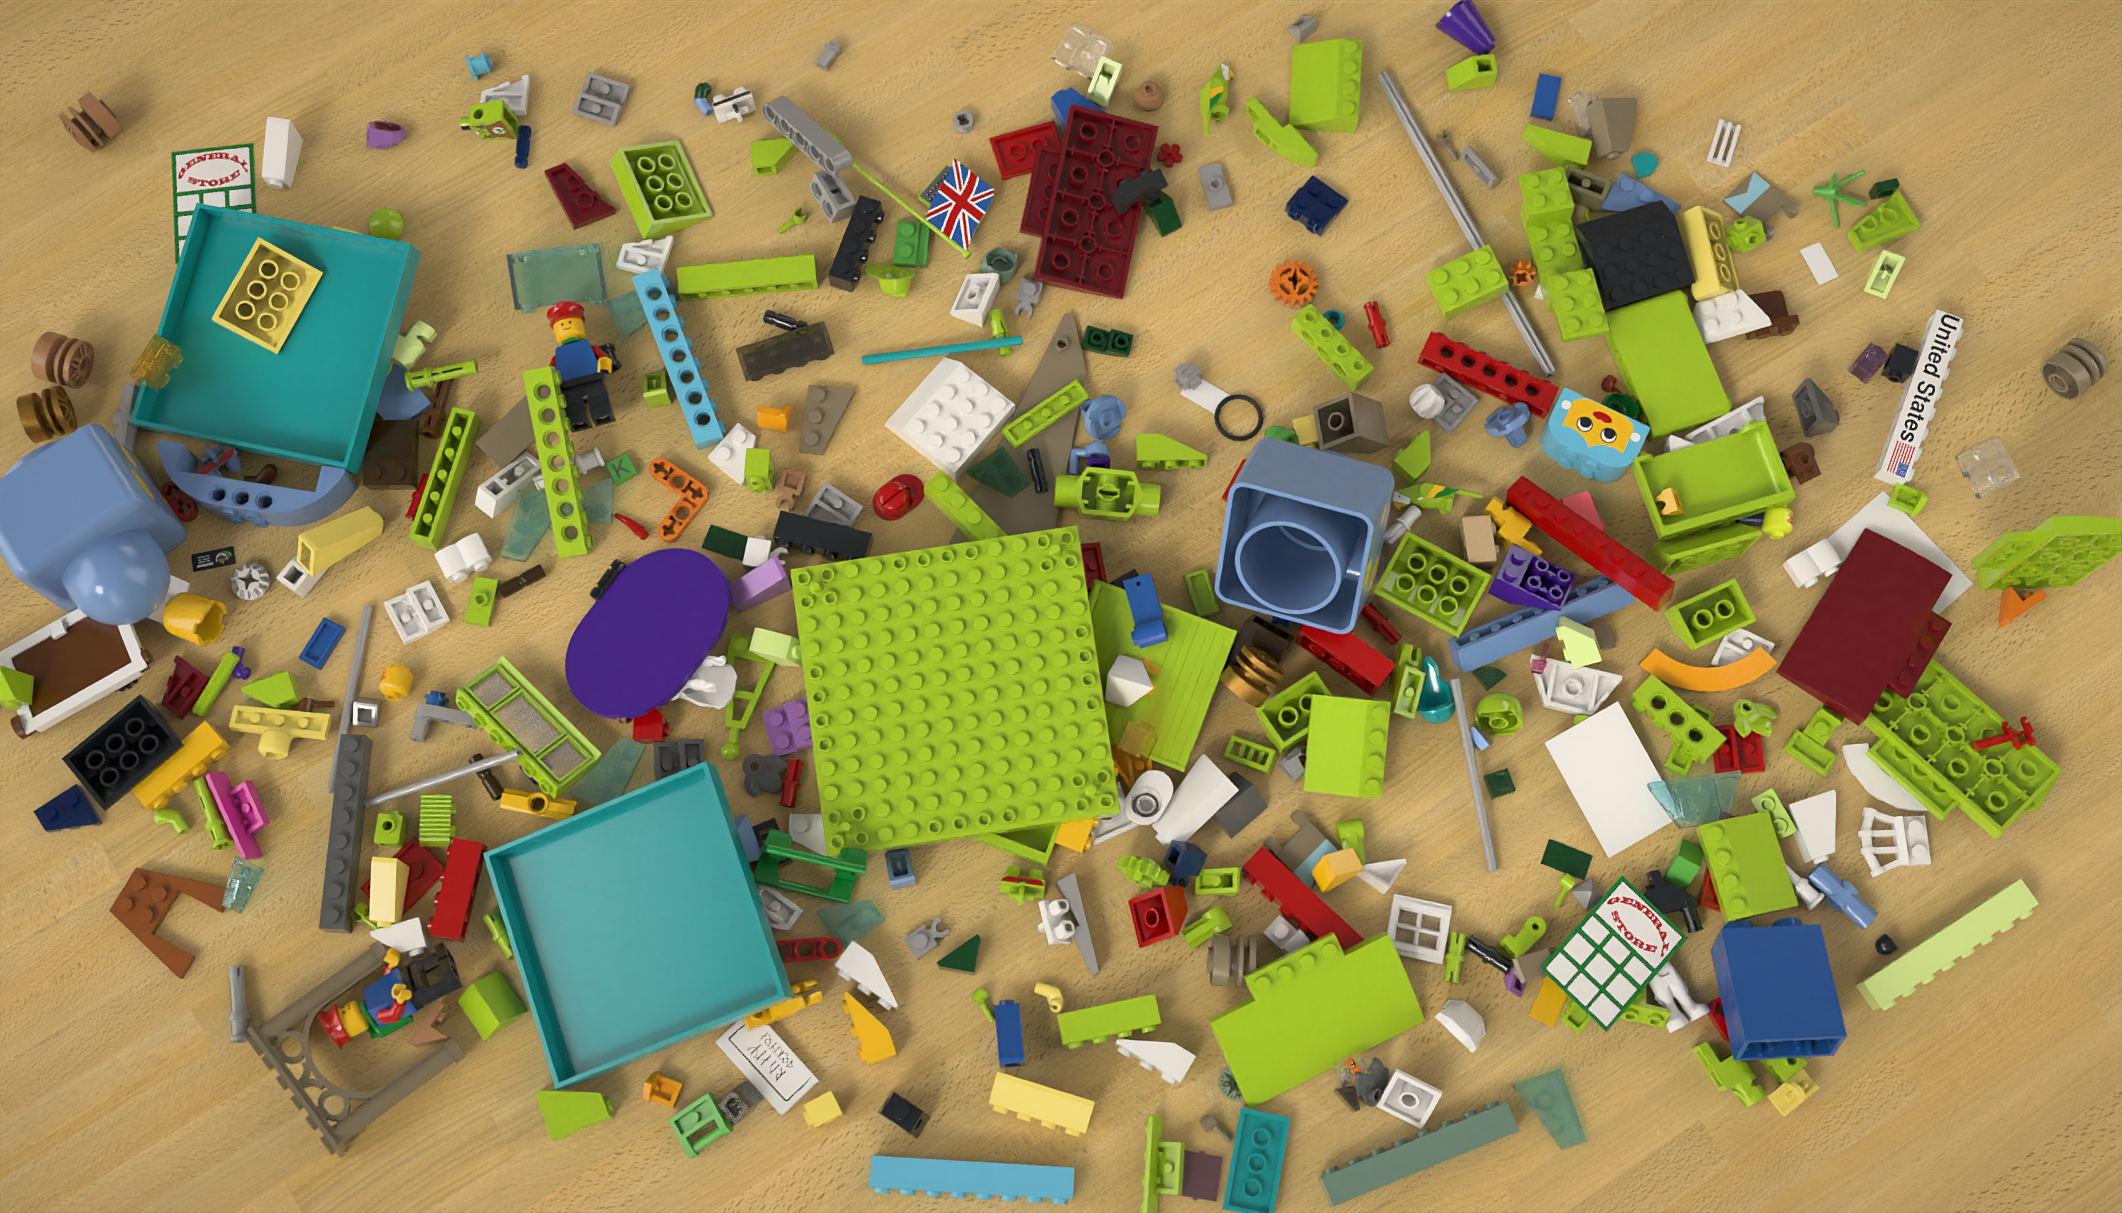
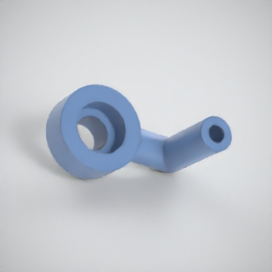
[1069,441,1109,476]

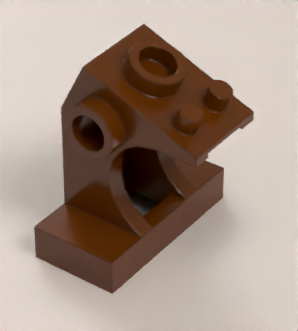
[1779,442,1821,485]

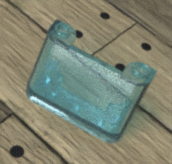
[507,242,609,314]

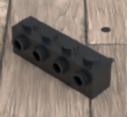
[828,195,885,293]
[773,510,874,562]

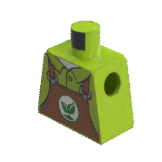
[460,99,519,140]

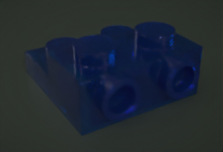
[1285,175,1349,237]

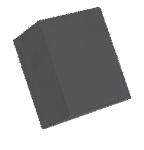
[1212,771,1267,839]

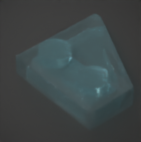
[564,478,614,523]
[222,855,265,914]
[817,900,885,950]

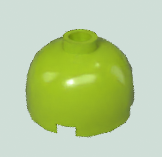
[1475,691,1523,737]

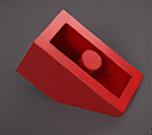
[633,708,670,744]

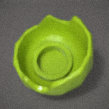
[369,207,404,240]

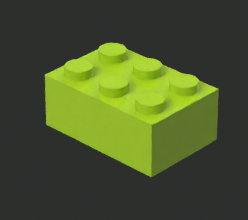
[1425,244,1509,321]

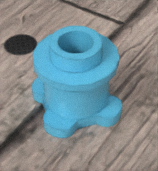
[465,52,494,81]

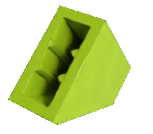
[535,1090,615,1142]

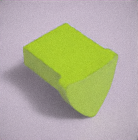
[1887,483,1929,518]

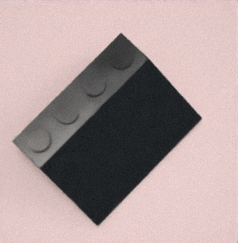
[62,694,184,811]

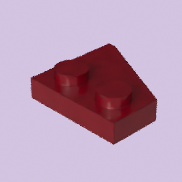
[161,655,210,720]

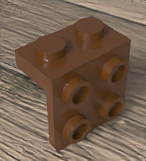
[1745,290,1800,340]

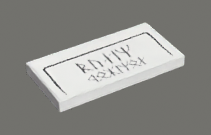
[715,1019,819,1116]

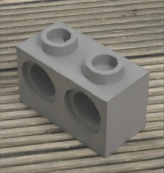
[808,170,856,224]

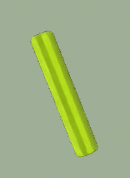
[192,652,240,717]

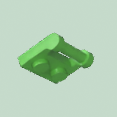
[668,1092,734,1159]

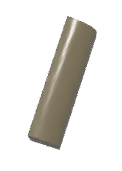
[475,386,565,470]

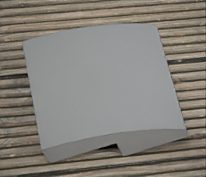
[572,72,632,127]

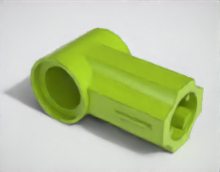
[1336,819,1367,865]
[1181,905,1233,950]

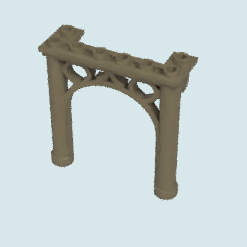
[247,941,465,1158]

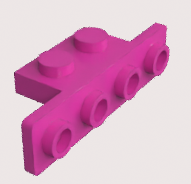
[205,772,270,860]

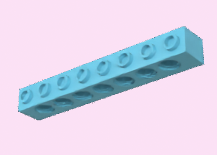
[631,268,726,451]

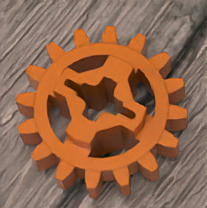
[1269,259,1319,309]

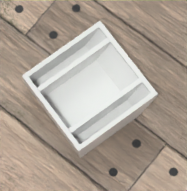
[884,357,1015,482]

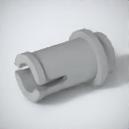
[815,41,841,71]

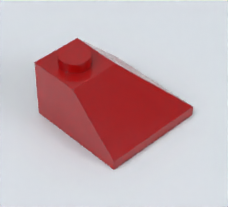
[1128,886,1188,948]

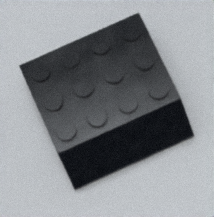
[1575,200,1696,312]

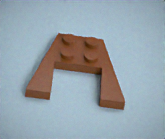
[109,867,236,979]

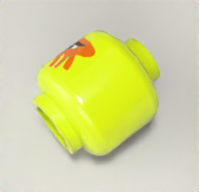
[1761,505,1793,539]

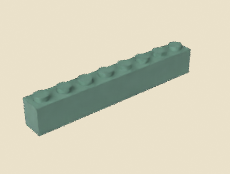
[1319,1100,1519,1207]

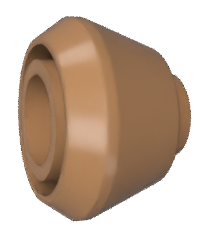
[1133,81,1164,111]

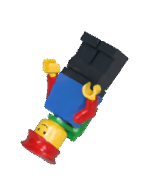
[545,301,616,433]
[318,942,462,1050]

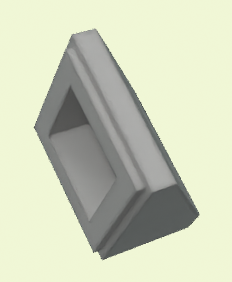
[353,697,382,728]

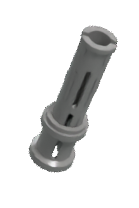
[228,965,251,1043]

